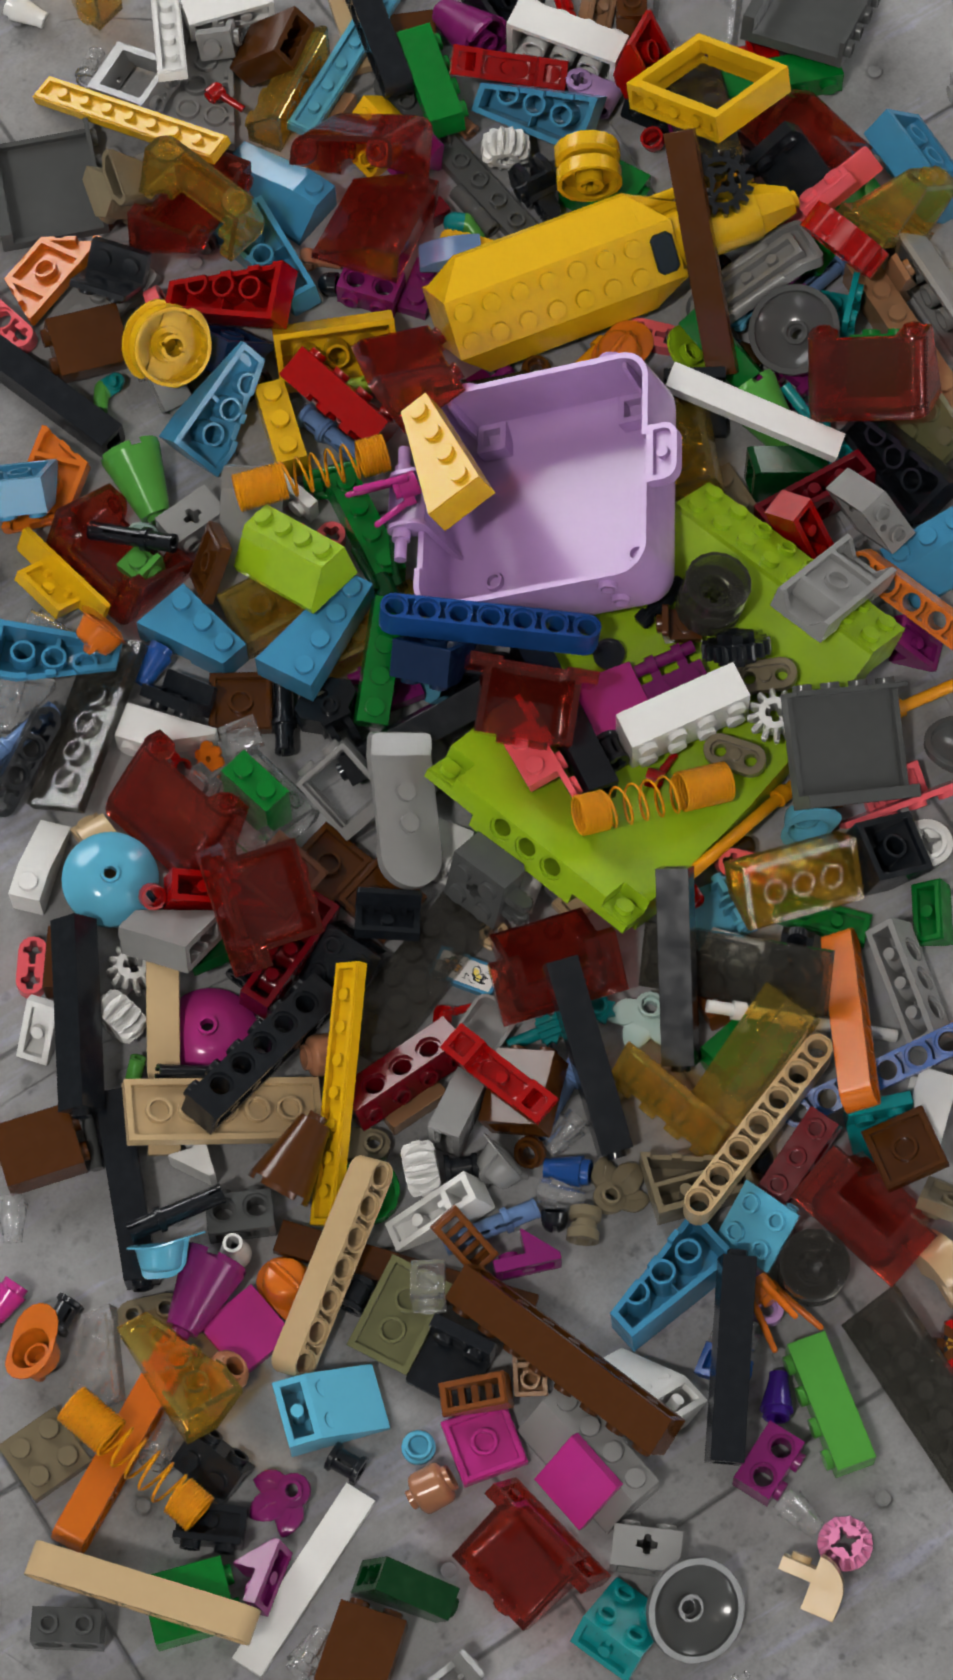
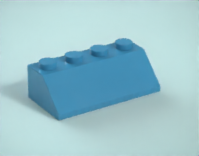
[863,109,953,224]
[0,459,58,521]
[880,506,953,609]

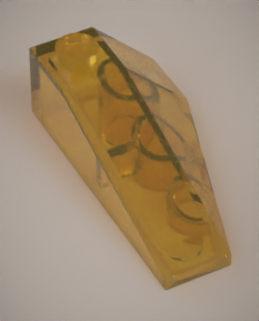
[116,1312,243,1445]

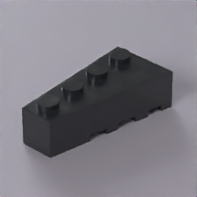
[840,411,953,524]

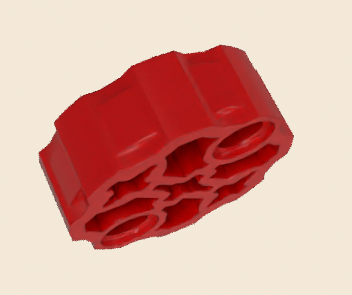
[800,200,889,280]

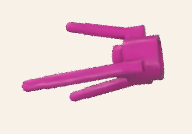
[345,470,422,528]

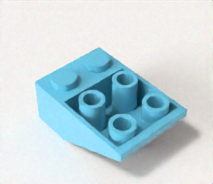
[272,1364,391,1457]

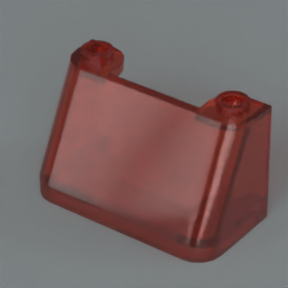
[289,113,433,177]
[127,151,254,254]
[808,321,942,422]
[351,325,466,434]
[46,483,194,625]
[105,729,249,871]

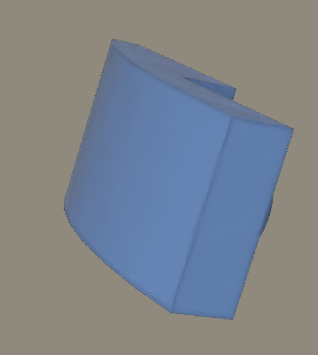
[418,234,481,272]

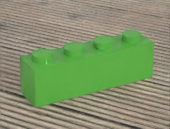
[782,1331,876,1479]

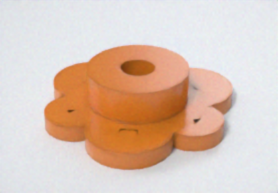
[195,740,225,777]

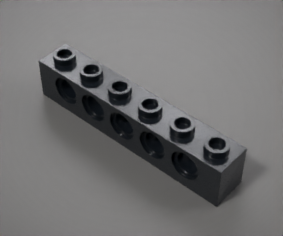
[181,972,333,1135]

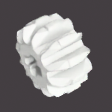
[481,126,531,170]
[747,688,788,744]
[106,946,146,997]
[100,989,147,1044]
[401,1140,442,1197]

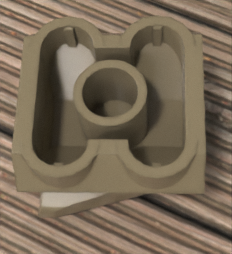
[82,149,165,226]

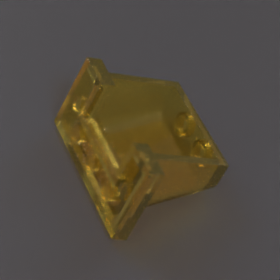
[837,166,953,249]

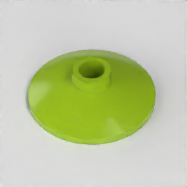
[667,325,705,367]

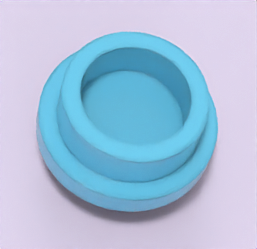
[401,1430,436,1465]

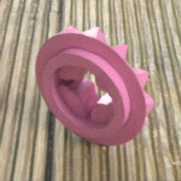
[817,1515,873,1572]

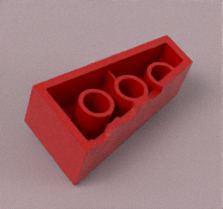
[165,260,298,330]
[279,346,400,443]

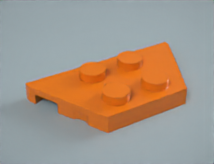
[4,235,102,326]
[1,425,91,534]

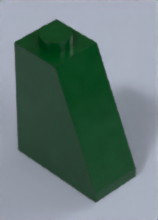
[744,446,828,502]
[351,1556,460,1623]

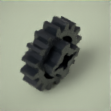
[701,149,754,218]
[701,628,771,668]

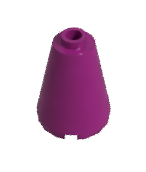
[432,0,507,52]
[166,1242,247,1341]

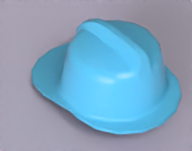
[780,804,842,849]
[127,1231,206,1280]

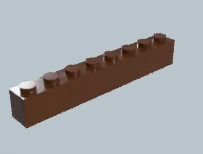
[445,1264,686,1457]

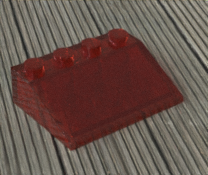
[311,173,439,283]

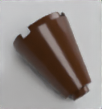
[248,1110,330,1207]

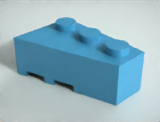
[136,583,249,673]

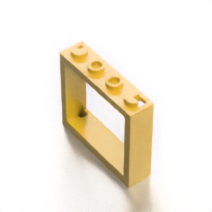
[626,33,791,144]

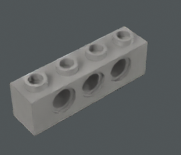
[865,917,953,1052]

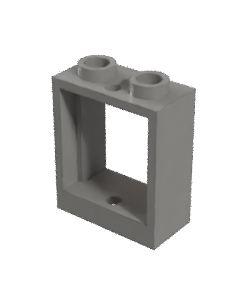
[87,41,181,113]
[825,468,915,554]
[296,737,375,841]

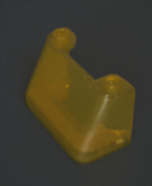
[139,135,265,262]

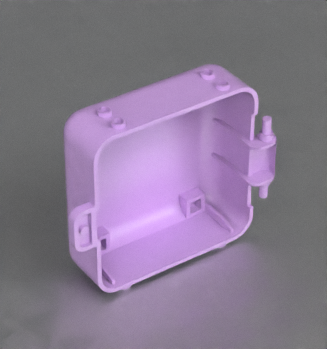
[387,352,682,628]

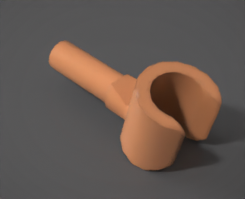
[299,248,341,272]

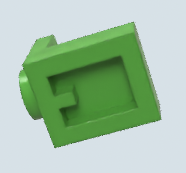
[116,547,166,591]

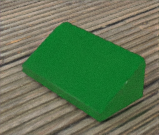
[911,878,953,946]

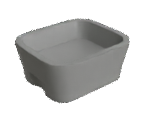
[457,994,518,1051]

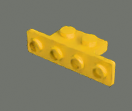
[14,527,110,619]

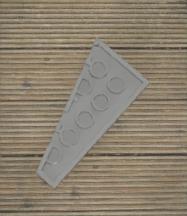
[160,29,235,151]

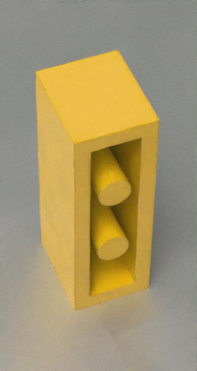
[255,378,309,478]

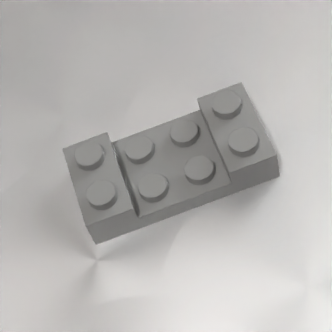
[770,533,897,643]

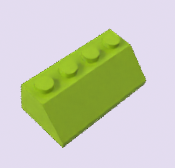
[234,504,358,614]

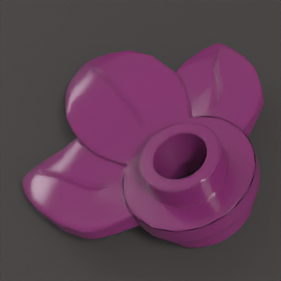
[249,1469,311,1538]

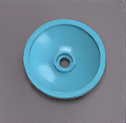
[61,832,159,928]

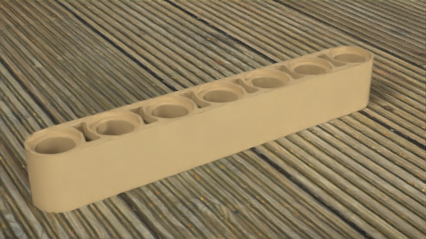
[683,1034,833,1226]
[271,1155,393,1377]
[24,1540,261,1646]

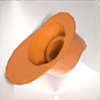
[591,320,654,361]
[76,605,126,656]
[256,1256,307,1320]
[5,1303,61,1382]

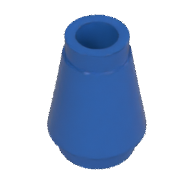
[132,640,173,686]
[543,1155,593,1188]

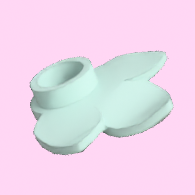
[608,991,661,1050]

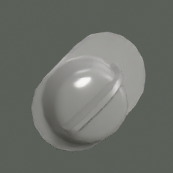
[477,1133,529,1189]

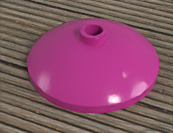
[180,988,256,1065]

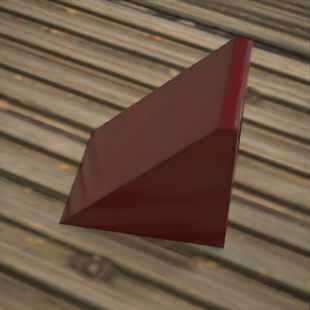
[433,195,451,228]

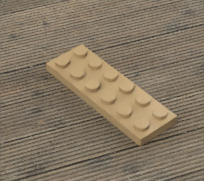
[122,1077,322,1146]

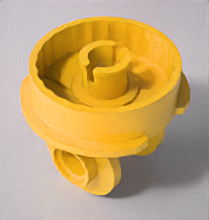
[122,299,212,388]

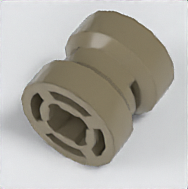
[566,1204,602,1246]

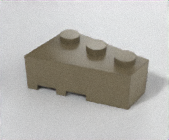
[639,1152,755,1225]

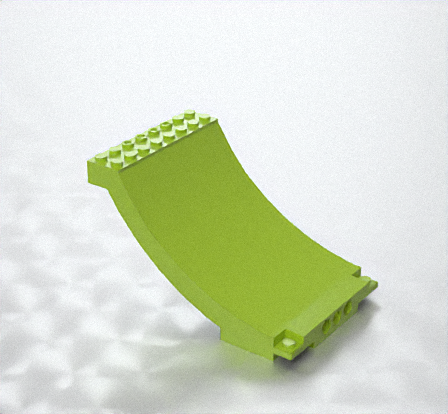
[424,482,905,934]

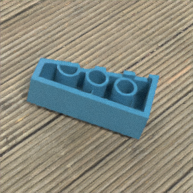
[471,81,607,145]
[208,195,322,317]
[255,575,374,701]
[610,1207,731,1352]

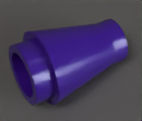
[759,1370,794,1424]

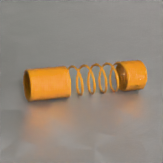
[231,433,392,512]
[571,761,736,836]
[57,1386,214,1531]

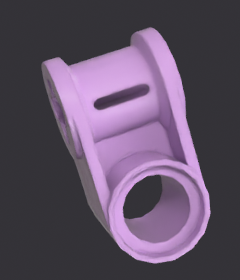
[565,68,622,119]

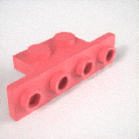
[779,146,883,226]
[500,695,583,798]
[838,760,953,829]

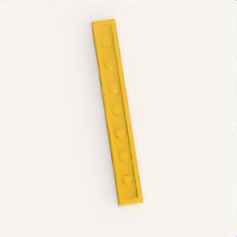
[32,76,231,165]
[310,961,367,1226]

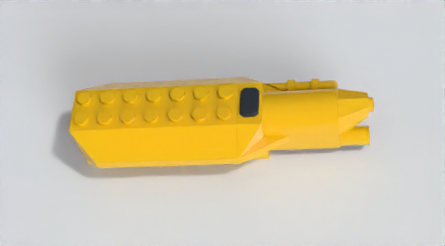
[422,173,800,372]

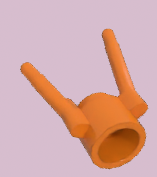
[754,1272,824,1353]

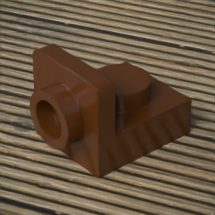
[656,604,703,644]

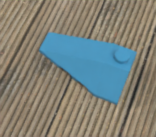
[226,141,337,246]
[159,341,265,477]
[0,619,123,682]

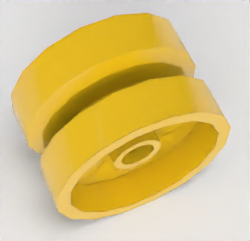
[554,130,622,202]

